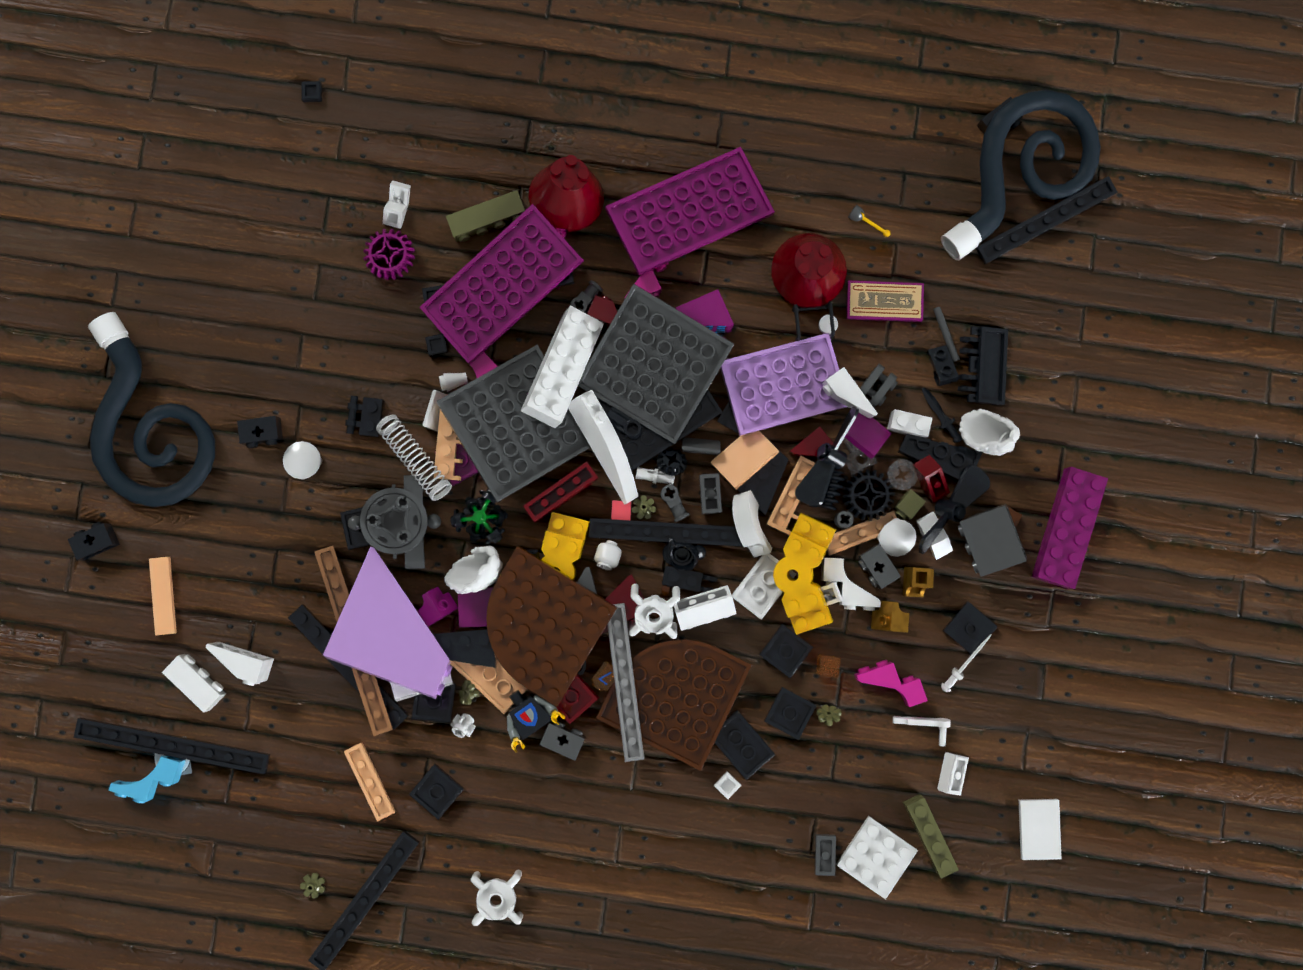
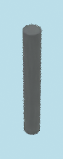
[933,307,960,362]

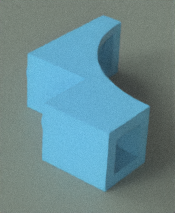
[108,755,186,803]

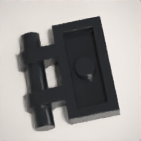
[345,396,384,438]

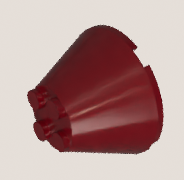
[528,155,604,231]
[771,233,847,308]

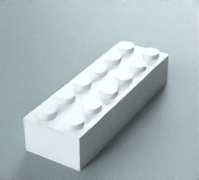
[521,305,604,428]

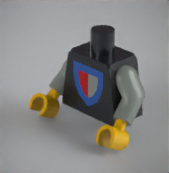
[507,690,565,753]

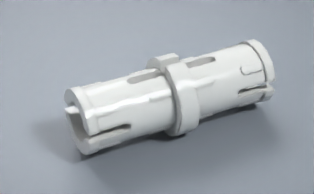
[636,467,675,485]

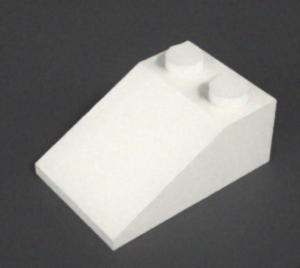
[206,642,274,686]

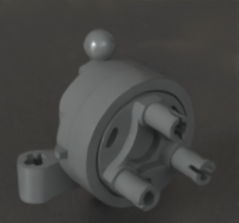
[348,475,442,569]

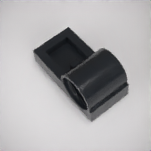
[927,345,959,386]

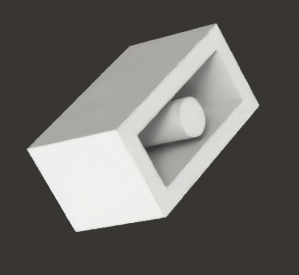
[887,409,932,438]

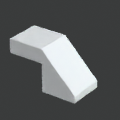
[383,181,411,229]
[916,512,953,560]

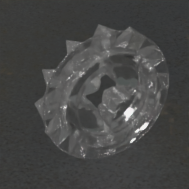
[887,460,918,490]

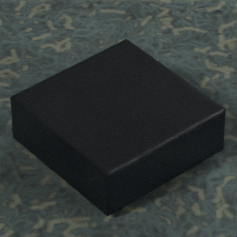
[301,81,322,102]
[425,334,448,357]

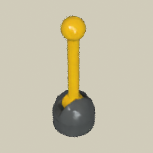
[848,204,891,237]

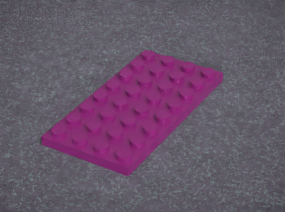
[605,147,775,275]
[420,204,584,364]

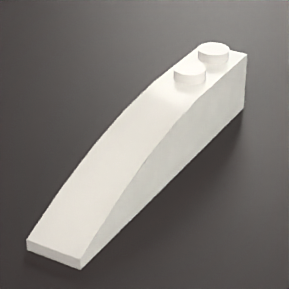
[568,390,639,505]

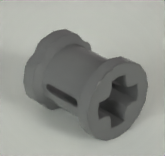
[834,511,854,529]

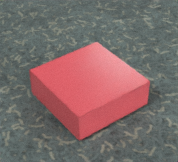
[611,500,631,521]

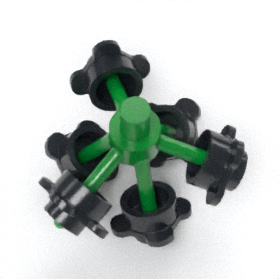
[450,489,508,544]

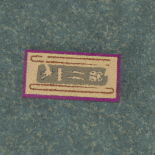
[846,280,924,322]

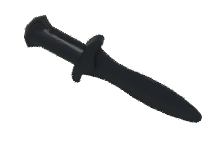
[922,388,962,443]

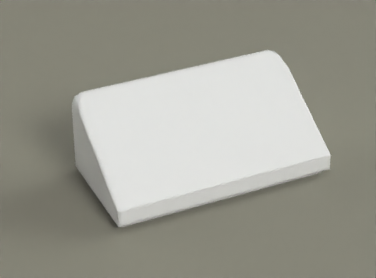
[423,390,447,432]
[937,752,969,796]

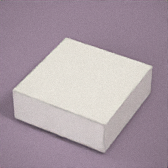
[714,771,741,799]

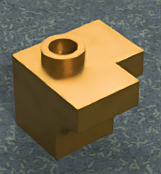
[903,567,934,597]
[871,601,909,633]

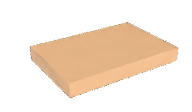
[711,431,779,490]

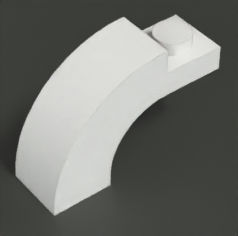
[732,490,772,557]

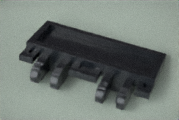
[957,326,1008,406]

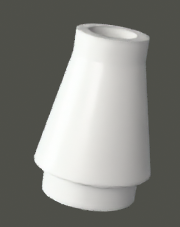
[439,372,468,392]

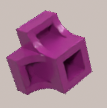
[417,587,458,627]

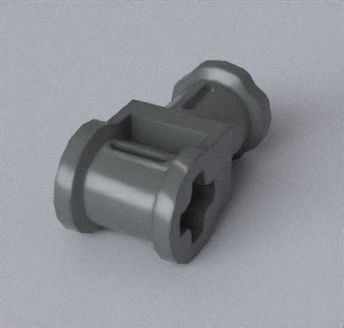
[571,280,604,314]
[660,484,690,523]

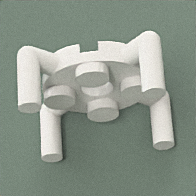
[628,584,680,639]
[471,870,523,926]

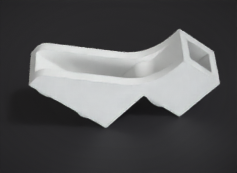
[821,558,881,611]

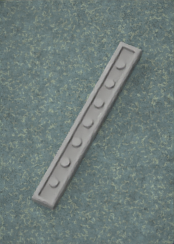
[607,603,644,762]

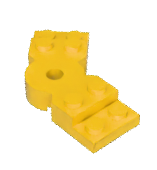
[541,512,590,580]
[773,513,837,635]

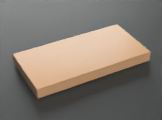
[450,656,527,714]

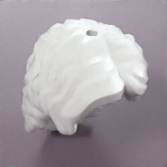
[959,409,1020,456]
[444,546,503,594]

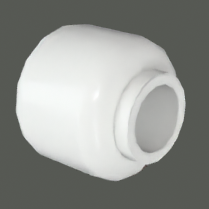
[594,540,622,570]

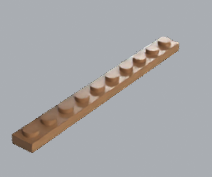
[314,546,393,736]

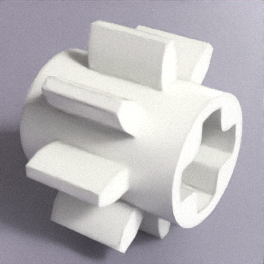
[450,713,476,738]

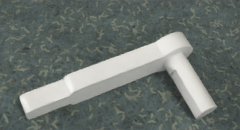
[893,716,951,746]

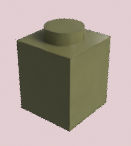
[893,489,926,520]

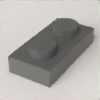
[815,834,836,876]

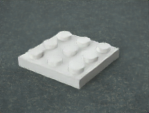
[836,816,918,900]

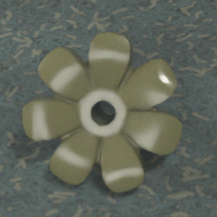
[632,495,656,519]
[459,680,479,705]
[817,704,842,726]
[300,873,326,899]

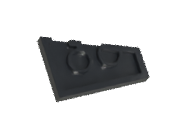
[737,450,789,515]

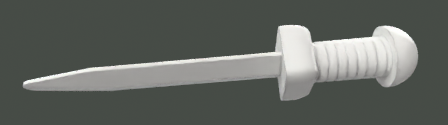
[941,634,992,692]

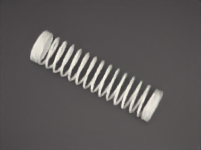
[376,414,452,501]

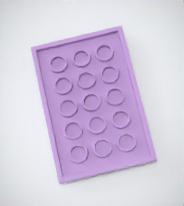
[720,333,847,436]

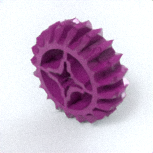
[363,229,415,280]

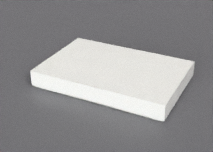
[732,553,796,620]
[1019,799,1062,860]

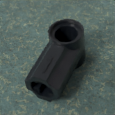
[607,407,642,439]

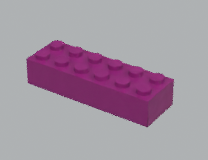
[1031,467,1108,589]

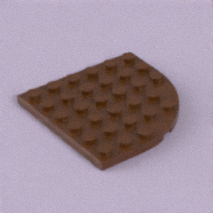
[486,546,618,707]
[596,639,752,771]

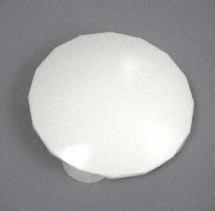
[283,441,322,480]
[877,518,916,557]

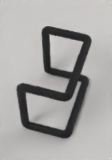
[792,301,835,342]

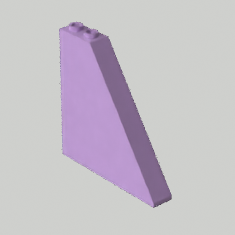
[323,546,452,699]

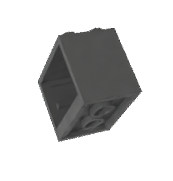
[958,504,1027,577]

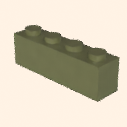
[446,190,525,242]
[902,794,959,879]

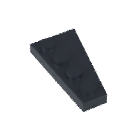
[898,434,983,482]
[433,629,496,668]

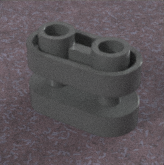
[860,364,898,407]

